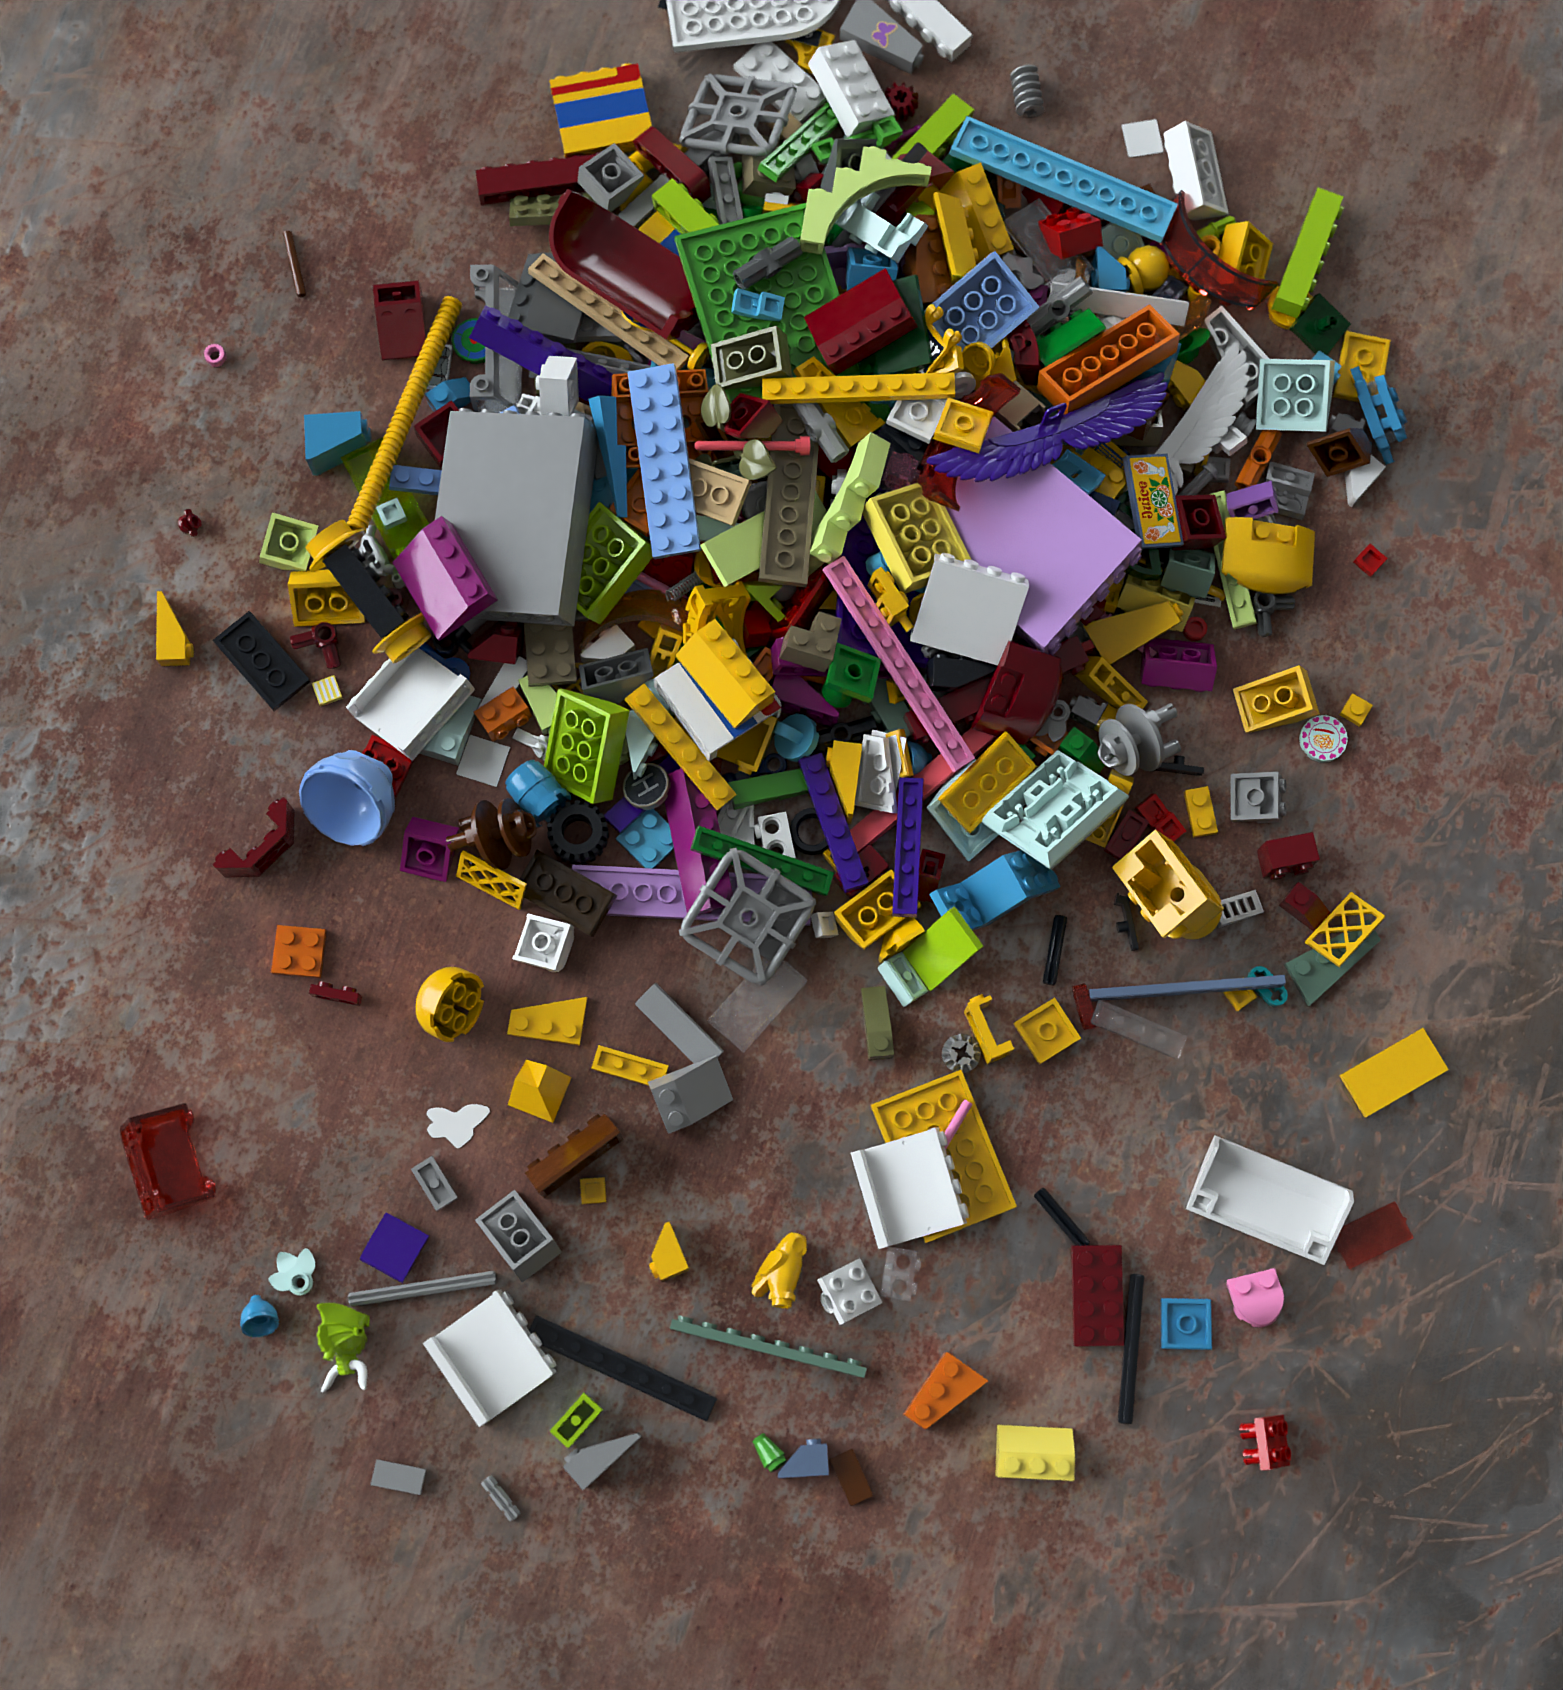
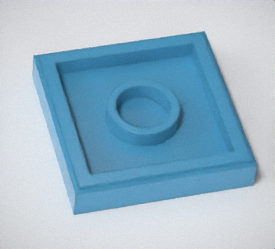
[1161,1298,1212,1350]

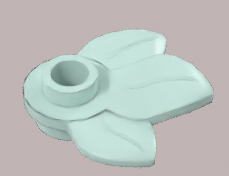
[268,1248,316,1295]

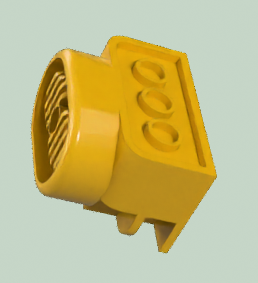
[1112,829,1224,940]

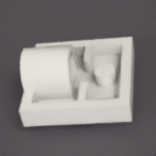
[817,1258,883,1325]

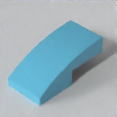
[731,288,785,321]

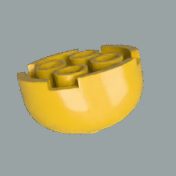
[415,967,484,1042]

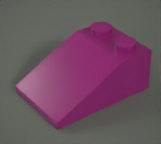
[772,675,839,728]

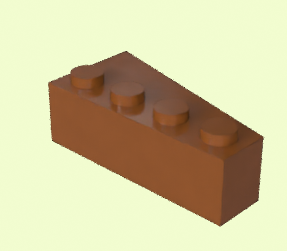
[902,214,952,310]

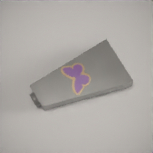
[839,0,924,74]

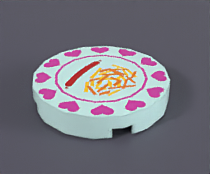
[1299,715,1348,763]

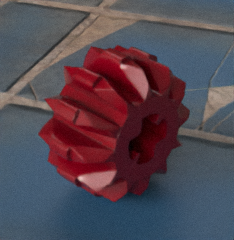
[884,82,919,122]

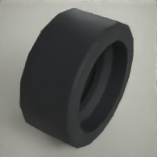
[790,808,829,855]

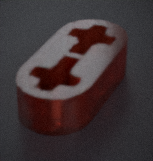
[1072,983,1097,1030]

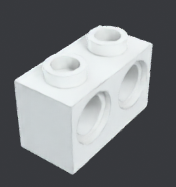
[754,812,795,859]

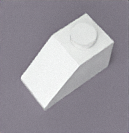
[1345,455,1386,507]

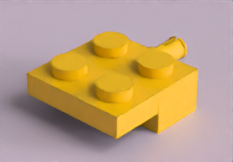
[867,566,914,633]

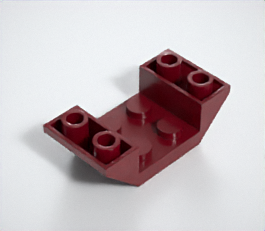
[875,150,955,227]
[212,797,295,877]

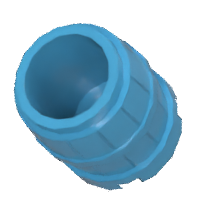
[505,760,572,827]

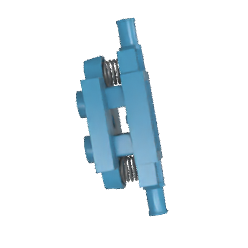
[1350,366,1407,465]

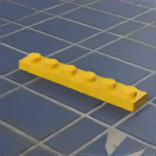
[625,683,737,811]

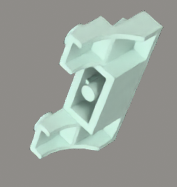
[835,192,928,263]

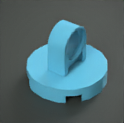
[773,714,819,762]

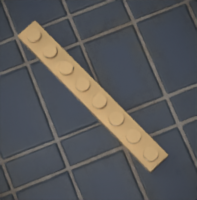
[528,253,689,370]

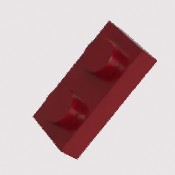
[1104,809,1149,860]
[309,981,362,1006]

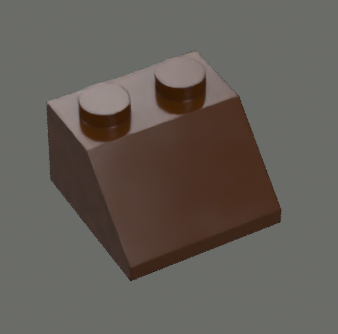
[1307,428,1372,477]

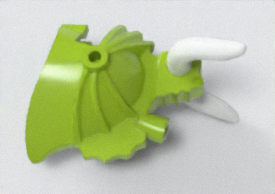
[316,1303,370,1393]

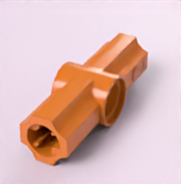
[1234,430,1282,490]

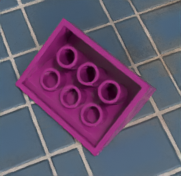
[392,516,498,641]

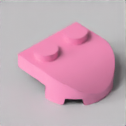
[1226,1268,1284,1327]

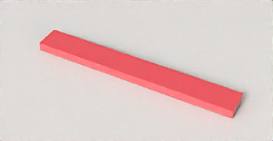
[850,728,999,854]

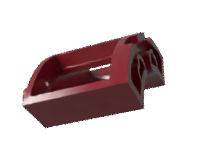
[1007,319,1042,386]

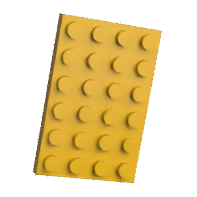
[870,1070,1017,1243]

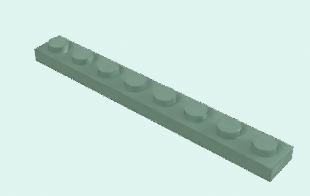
[670,1316,867,1378]

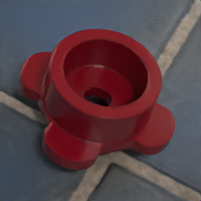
[178,509,202,537]

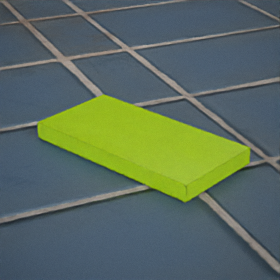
[902,906,984,992]

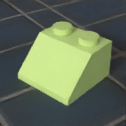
[259,513,318,571]

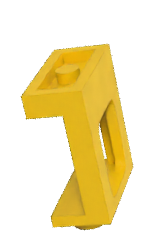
[964,994,1014,1065]

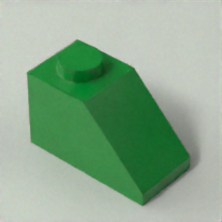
[1057,727,1105,775]

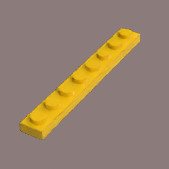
[762,372,955,404]

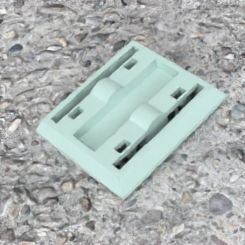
[982,750,1129,870]

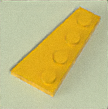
[793,356,886,449]

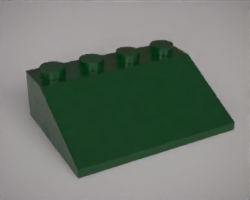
[858,274,933,375]

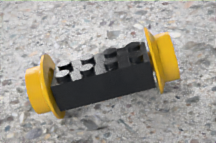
[305,519,432,664]

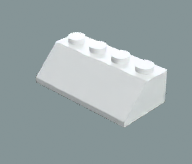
[1164,121,1229,220]

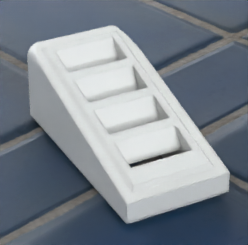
[1218,890,1264,928]

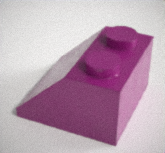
[400,816,459,882]

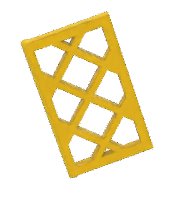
[456,850,527,910]
[1305,892,1385,968]

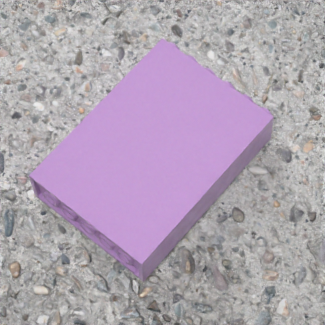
[929,416,1142,655]

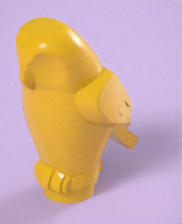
[751,1232,807,1309]

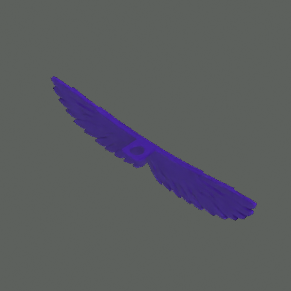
[926,372,1168,482]

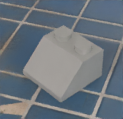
[578,143,644,212]

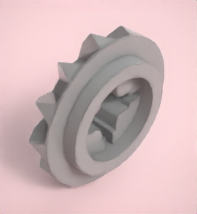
[942,1034,981,1073]

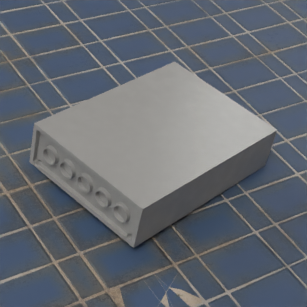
[435,408,599,626]

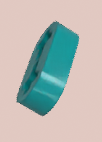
[1247,966,1288,1007]

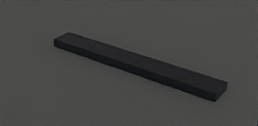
[529,1315,717,1422]

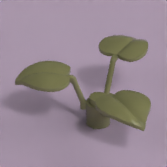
[695,384,777,480]

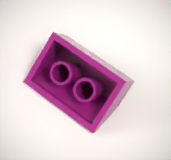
[1140,638,1217,692]

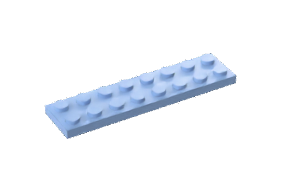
[628,363,701,559]

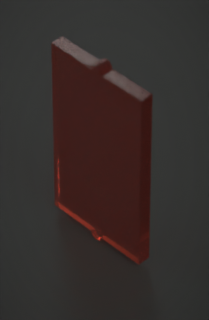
[1335,1201,1414,1269]

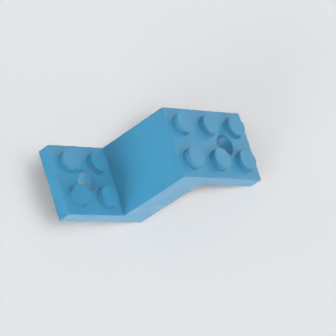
[929,850,1061,931]

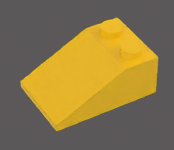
[1233,665,1320,733]
[826,740,862,824]

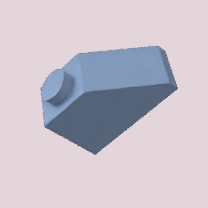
[778,1439,829,1478]

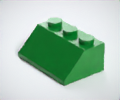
[1030,308,1106,369]

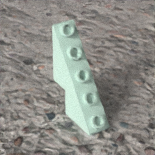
[625,679,674,779]

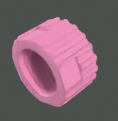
[204,344,227,367]

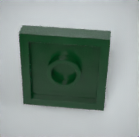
[1289,293,1351,355]

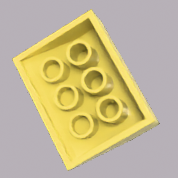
[862,479,971,593]

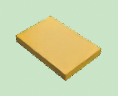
[1333,331,1391,402]

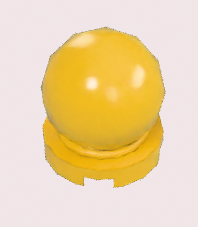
[1116,245,1170,295]

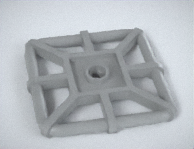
[679,74,796,157]
[679,848,816,986]

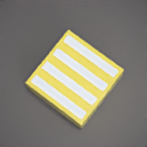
[312,675,343,707]

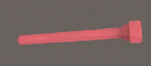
[694,436,810,456]

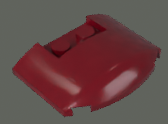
[971,640,1062,745]

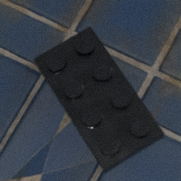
[212,611,311,711]

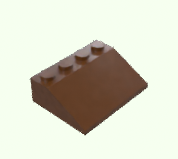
[525,1114,623,1198]

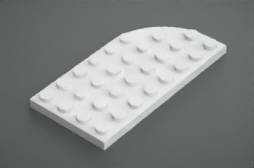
[666,0,841,53]

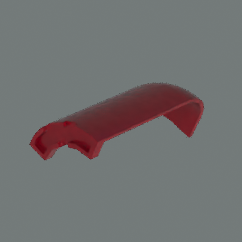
[549,189,699,340]

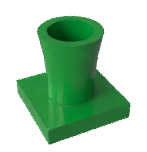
[822,643,881,708]

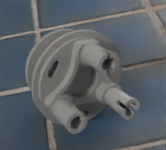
[1098,703,1181,776]

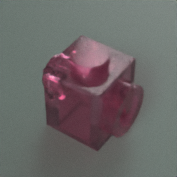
[881,451,921,490]

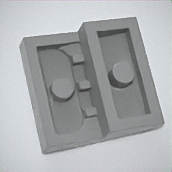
[1264,461,1315,520]

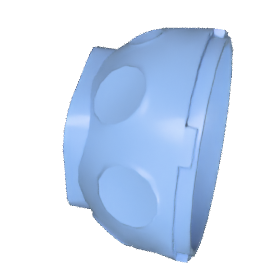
[299,750,395,847]

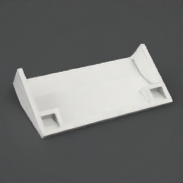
[1186,1135,1354,1265]

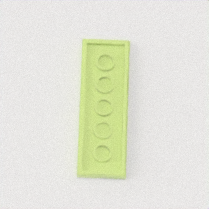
[700,491,827,587]

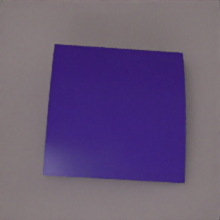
[359,1213,429,1283]

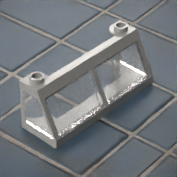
[470,265,522,413]

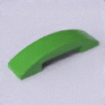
[811,115,903,164]

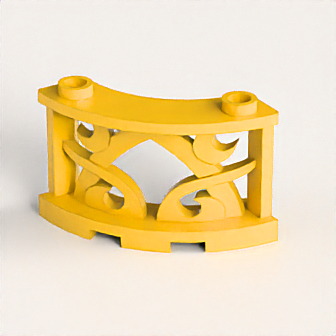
[683,581,751,657]

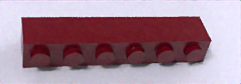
[475,151,602,205]

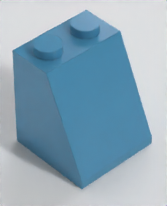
[304,411,372,476]

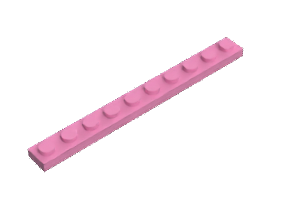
[822,556,975,772]

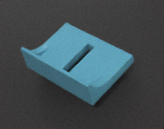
[1052,449,1106,495]

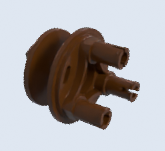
[446,798,537,872]

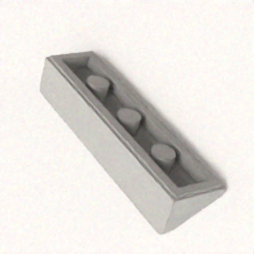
[635,983,724,1063]

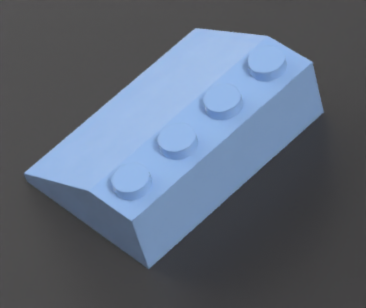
[924,251,1039,350]

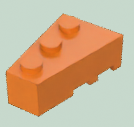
[903,1352,988,1430]

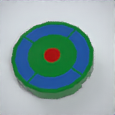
[452,318,485,364]

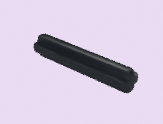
[1043,915,1067,986]
[1034,1188,1090,1245]

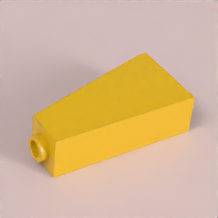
[1083,601,1184,665]

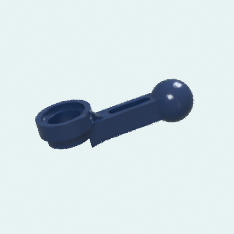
[722,753,788,783]

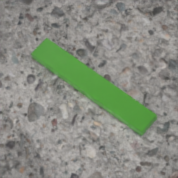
[758,102,840,182]

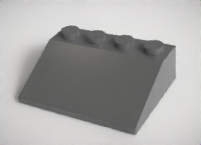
[508,253,585,344]

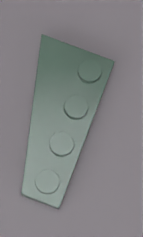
[1284,919,1381,1007]

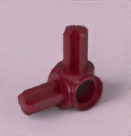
[290,622,341,669]

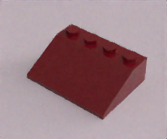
[804,268,918,376]

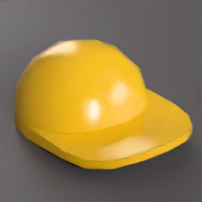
[957,341,996,390]

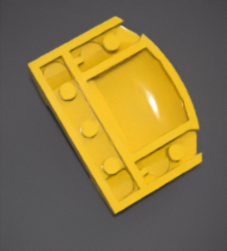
[1221,517,1315,594]

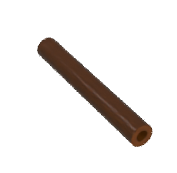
[283,231,306,297]

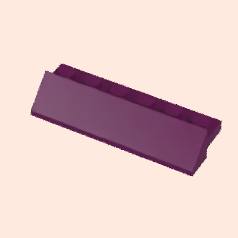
[664,768,733,915]

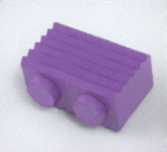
[1226,480,1279,520]

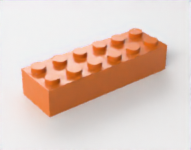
[1037,304,1180,415]

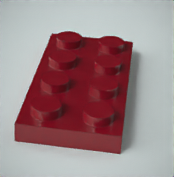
[1071,1245,1124,1346]

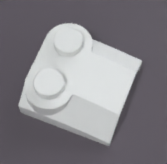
[512,914,574,972]

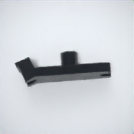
[1150,755,1204,776]
[1114,893,1139,951]

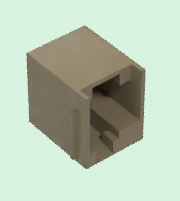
[989,380,1047,432]

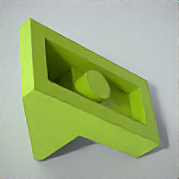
[744,582,785,622]

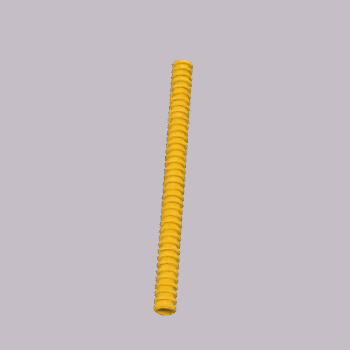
[347,296,462,533]

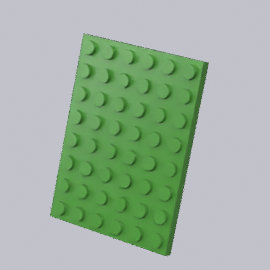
[674,203,860,403]

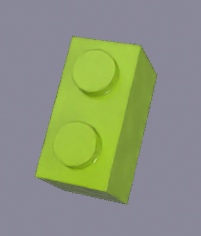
[550,1393,604,1448]

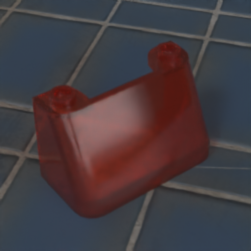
[120,1103,216,1220]

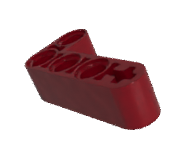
[633,126,711,204]

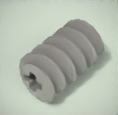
[1010,64,1045,118]

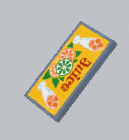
[1122,453,1184,549]

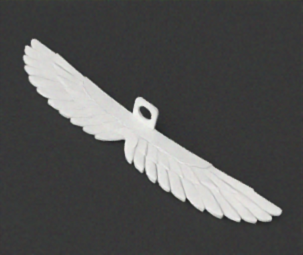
[1115,342,1250,529]

